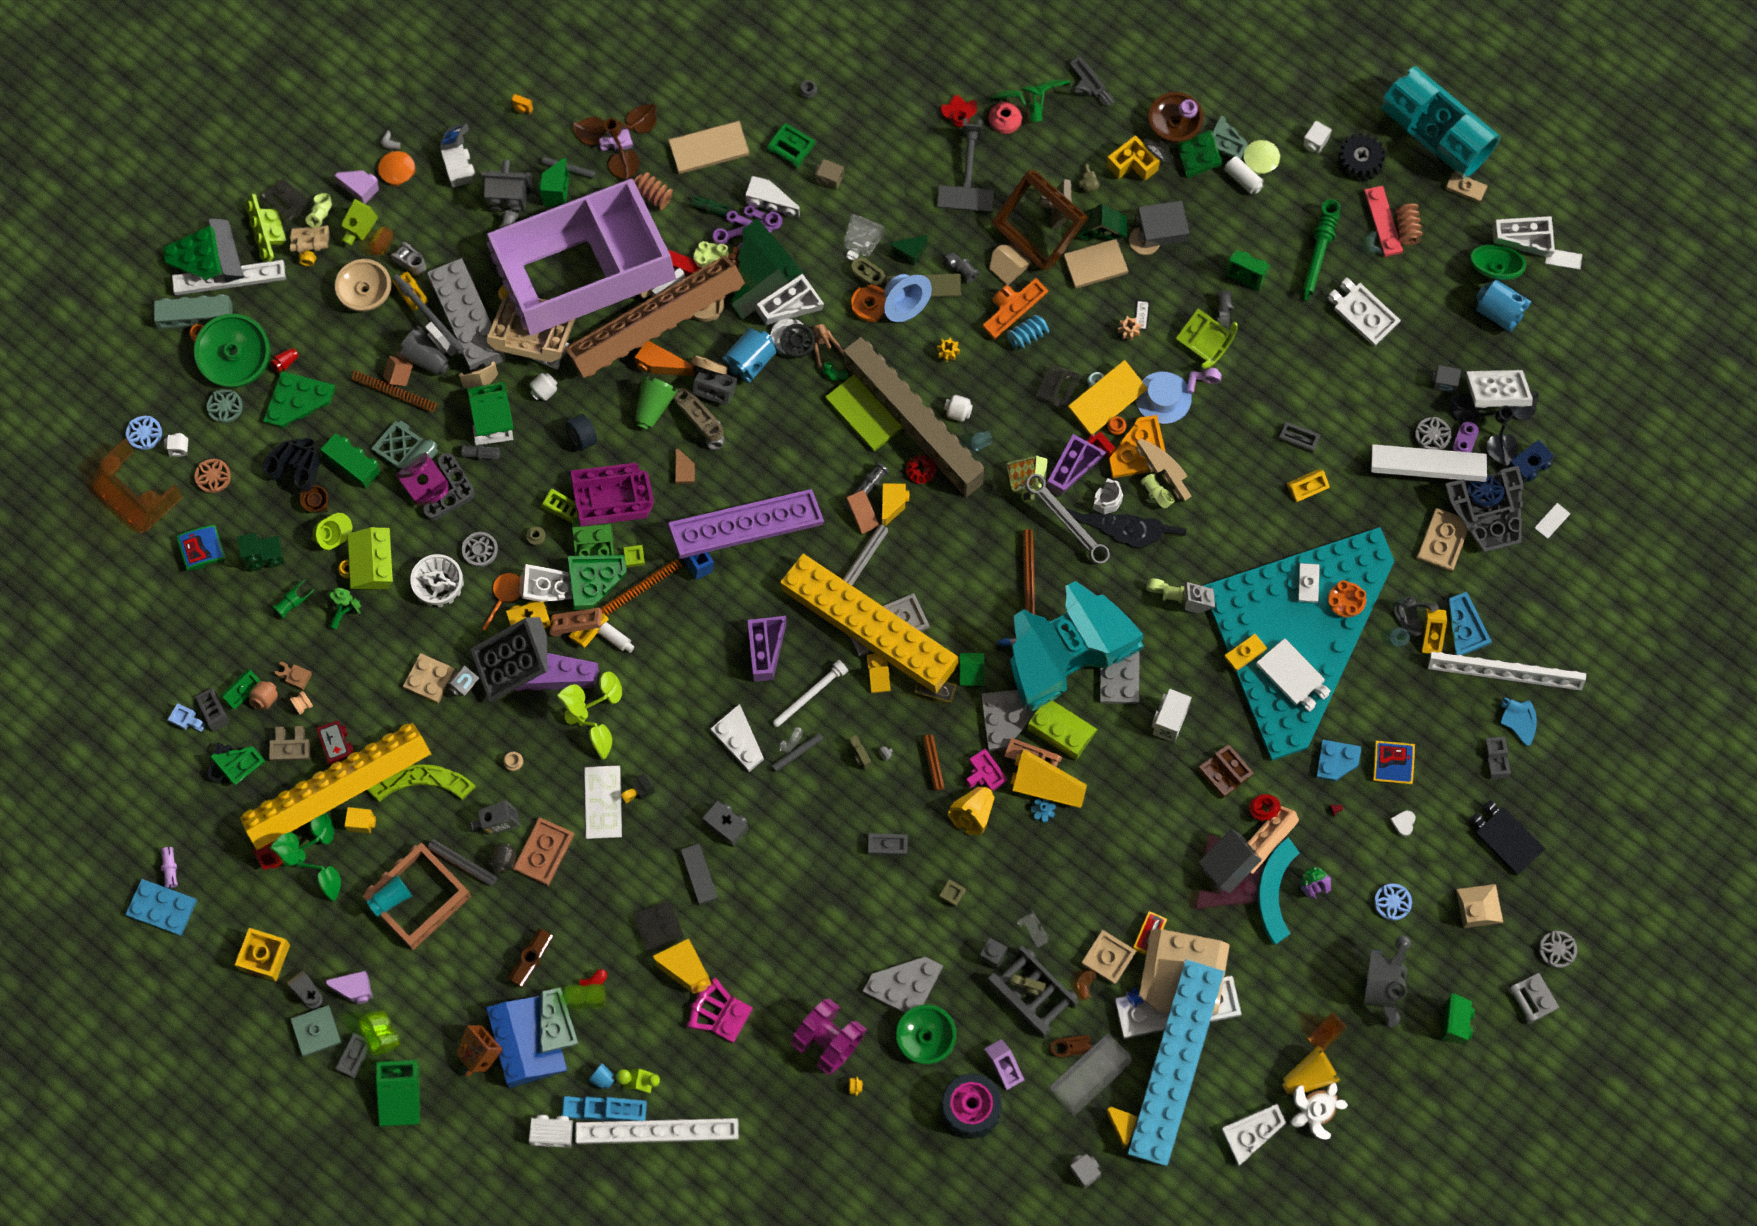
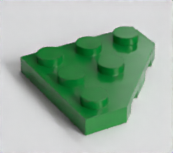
[163,226,222,280]
[264,371,336,429]
[567,555,627,610]

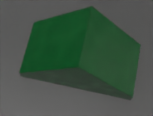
[891,235,928,266]

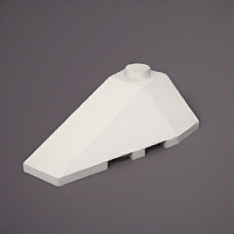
[519,564,572,602]

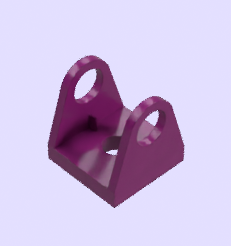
[395,452,449,506]

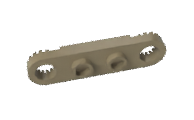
[674,388,724,441]

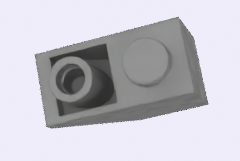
[1184,582,1215,614]

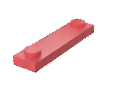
[1364,186,1403,257]

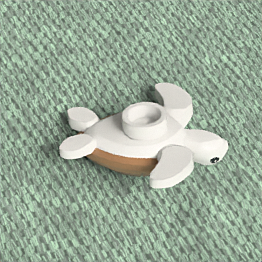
[1291,1083,1347,1140]

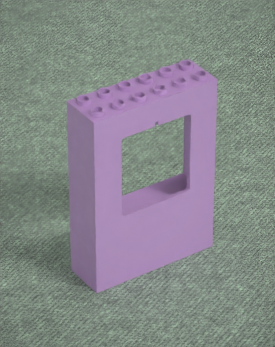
[486,179,676,336]

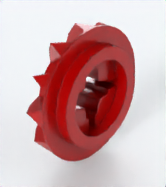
[906,454,936,484]
[1249,794,1281,822]

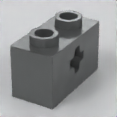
[702,801,748,847]

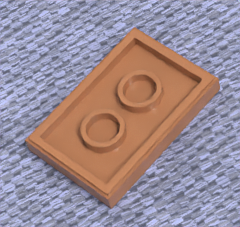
[513,817,575,886]

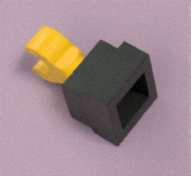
[621,773,655,804]

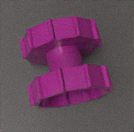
[790,998,867,1075]

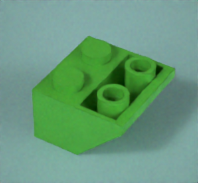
[572,518,614,556]

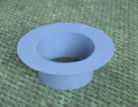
[884,274,932,322]
[1136,372,1192,424]

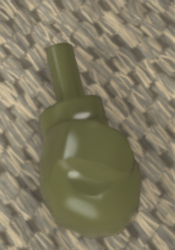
[1078,164,1099,192]

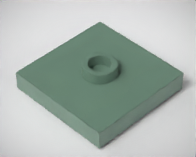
[291,1005,342,1057]

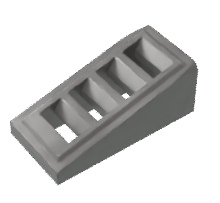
[195,688,230,732]

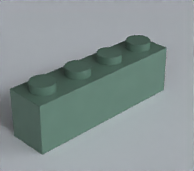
[154,294,232,329]

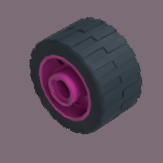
[941,1073,1002,1139]

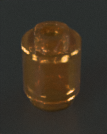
[369,226,394,255]

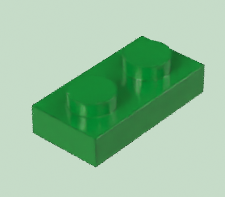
[220,668,260,710]

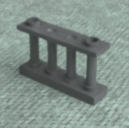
[988,946,1079,1038]

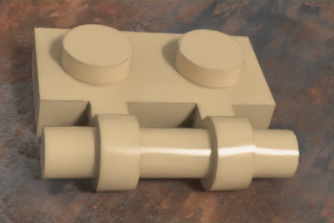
[290,226,330,253]

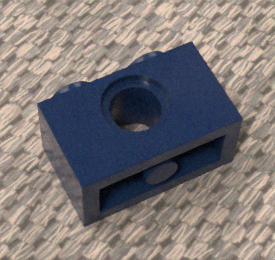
[1508,440,1554,484]

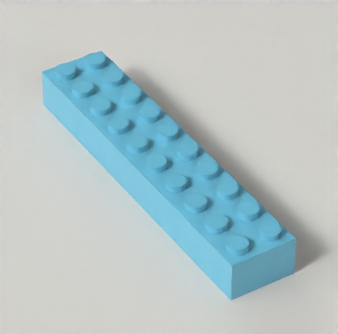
[1128,959,1225,1167]

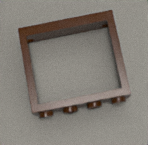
[991,170,1088,270]

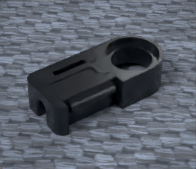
[208,743,234,784]

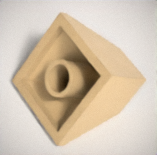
[1456,884,1503,928]

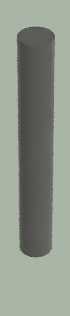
[542,157,596,179]
[772,733,823,772]

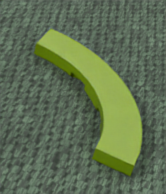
[367,765,476,802]

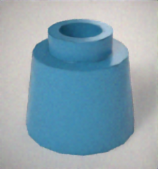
[589,1063,615,1089]

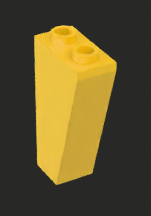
[1011,749,1087,808]

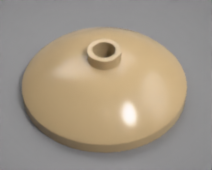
[335,259,391,311]

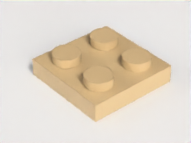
[403,653,456,704]
[1082,930,1136,985]

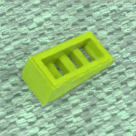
[541,488,578,523]

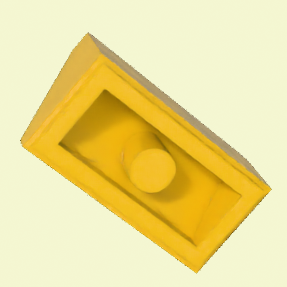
[1286,469,1330,502]

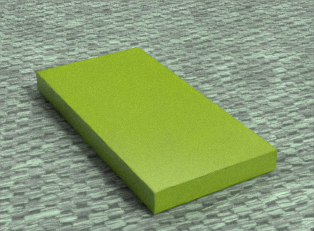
[825,375,903,452]

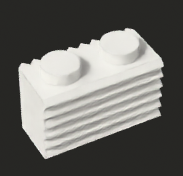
[441,145,475,188]
[529,1115,573,1148]

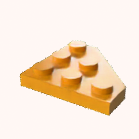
[1109,415,1165,478]

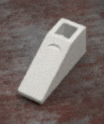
[746,176,800,217]

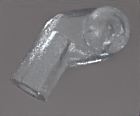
[779,727,803,753]

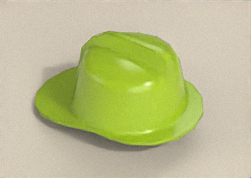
[311,513,352,550]

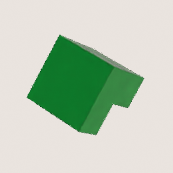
[960,653,984,686]

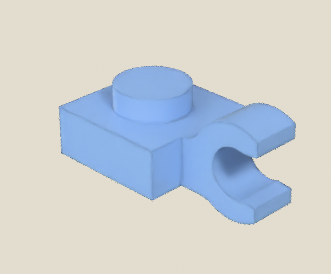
[168,703,205,732]

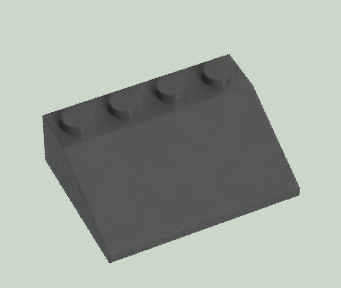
[470,617,548,702]

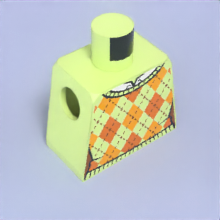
[1007,456,1047,503]

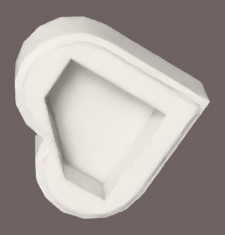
[1390,811,1415,837]

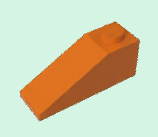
[635,341,695,376]

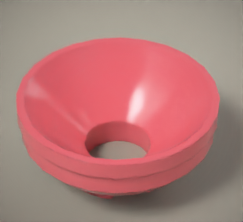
[989,102,1022,134]

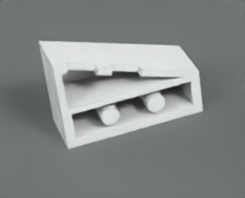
[1492,216,1555,258]
[756,274,824,325]

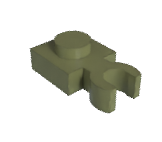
[849,735,872,770]
[1010,974,1045,996]

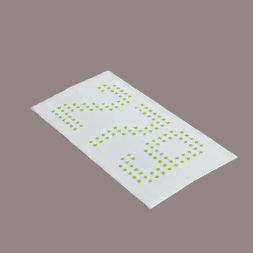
[585,766,622,839]

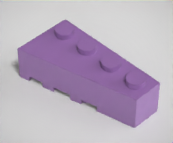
[515,653,599,691]

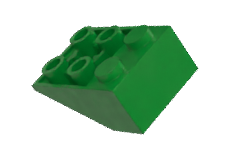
[467,382,514,436]
[376,1060,420,1127]

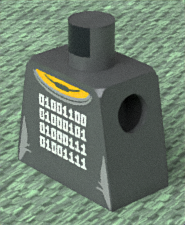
[471,800,520,835]

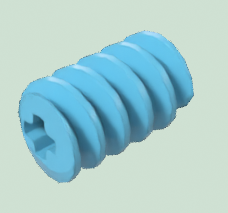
[1007,315,1050,351]

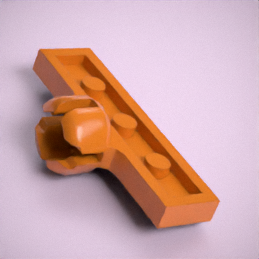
[982,278,1049,340]

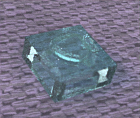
[971,431,992,451]

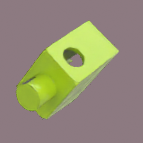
[342,199,379,246]

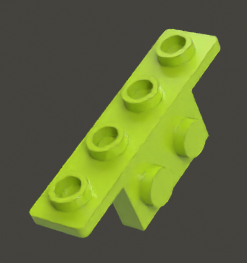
[245,194,286,263]

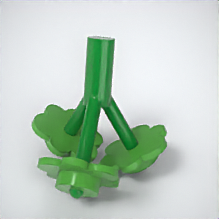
[327,588,362,629]

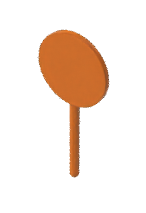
[482,573,521,631]

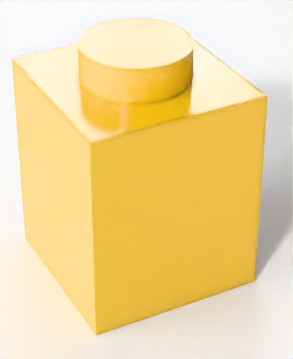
[345,807,376,834]

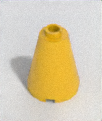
[1282,1046,1340,1096]

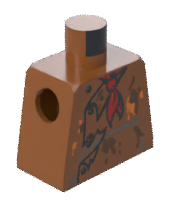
[457,1025,503,1076]

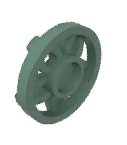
[207,389,243,423]

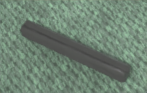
[428,839,497,886]

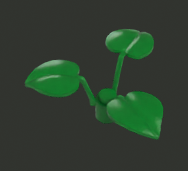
[989,80,1071,122]
[270,813,341,901]

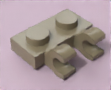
[269,726,310,761]

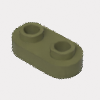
[852,257,885,287]

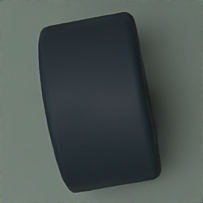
[565,414,597,451]

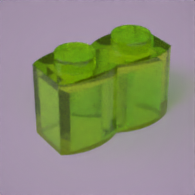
[565,984,607,1009]
[358,1010,400,1056]

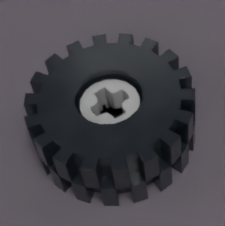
[1337,133,1386,182]

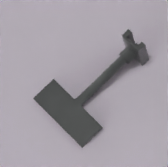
[937,118,994,212]

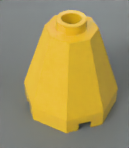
[948,787,995,836]

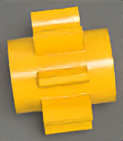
[937,338,960,362]

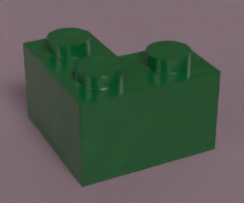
[1075,204,1127,241]
[237,533,285,571]

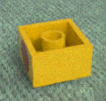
[235,928,290,982]

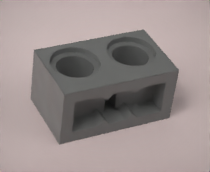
[692,368,737,406]

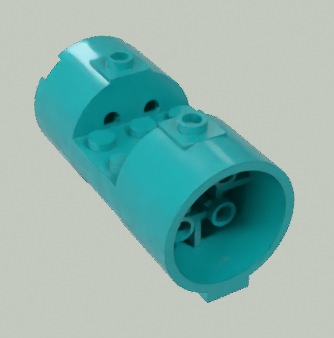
[1380,66,1500,179]

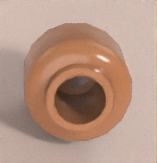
[249,681,278,710]

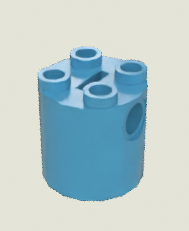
[1476,280,1532,332]
[722,328,776,383]

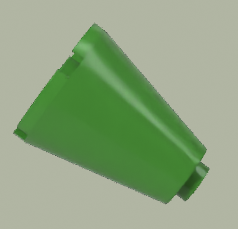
[635,375,678,430]

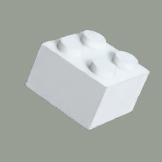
[1151,689,1192,743]

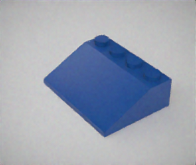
[487,996,567,1088]

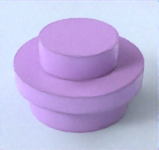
[1179,100,1198,118]

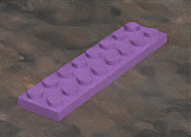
[668,489,824,559]

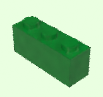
[320,433,381,489]

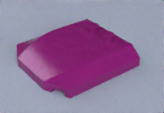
[570,463,654,527]

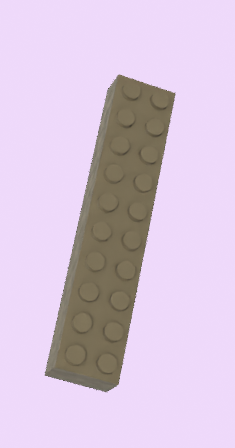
[844,337,984,497]

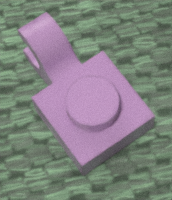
[599,129,633,152]

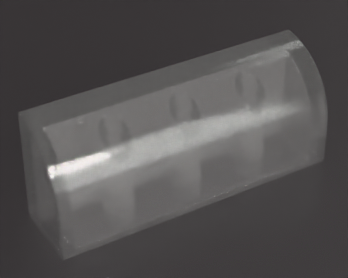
[1049,1034,1132,1116]

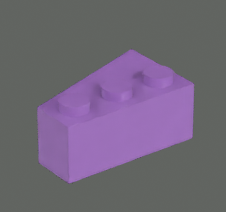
[1045,434,1106,496]
[748,616,787,682]

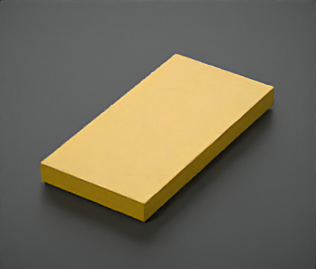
[1067,360,1148,436]

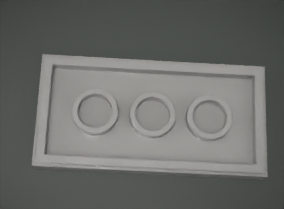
[850,593,930,658]

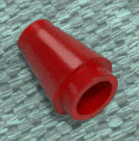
[270,348,299,373]

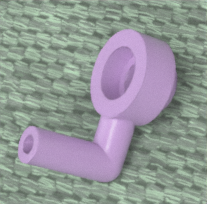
[1186,368,1222,394]

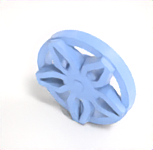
[126,416,162,450]
[1374,884,1412,921]

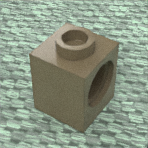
[815,159,844,190]

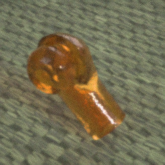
[1077,970,1096,1000]

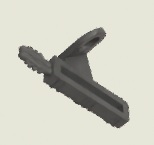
[1070,56,1113,106]

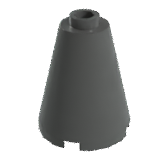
[396,326,449,375]

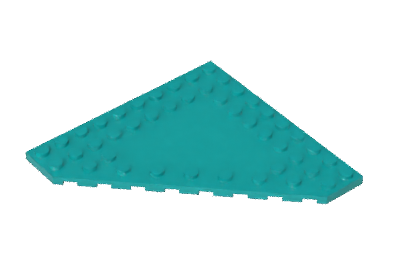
[1204,527,1394,761]

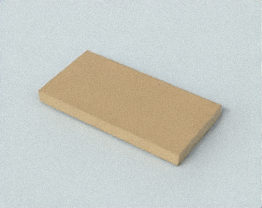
[669,121,749,174]

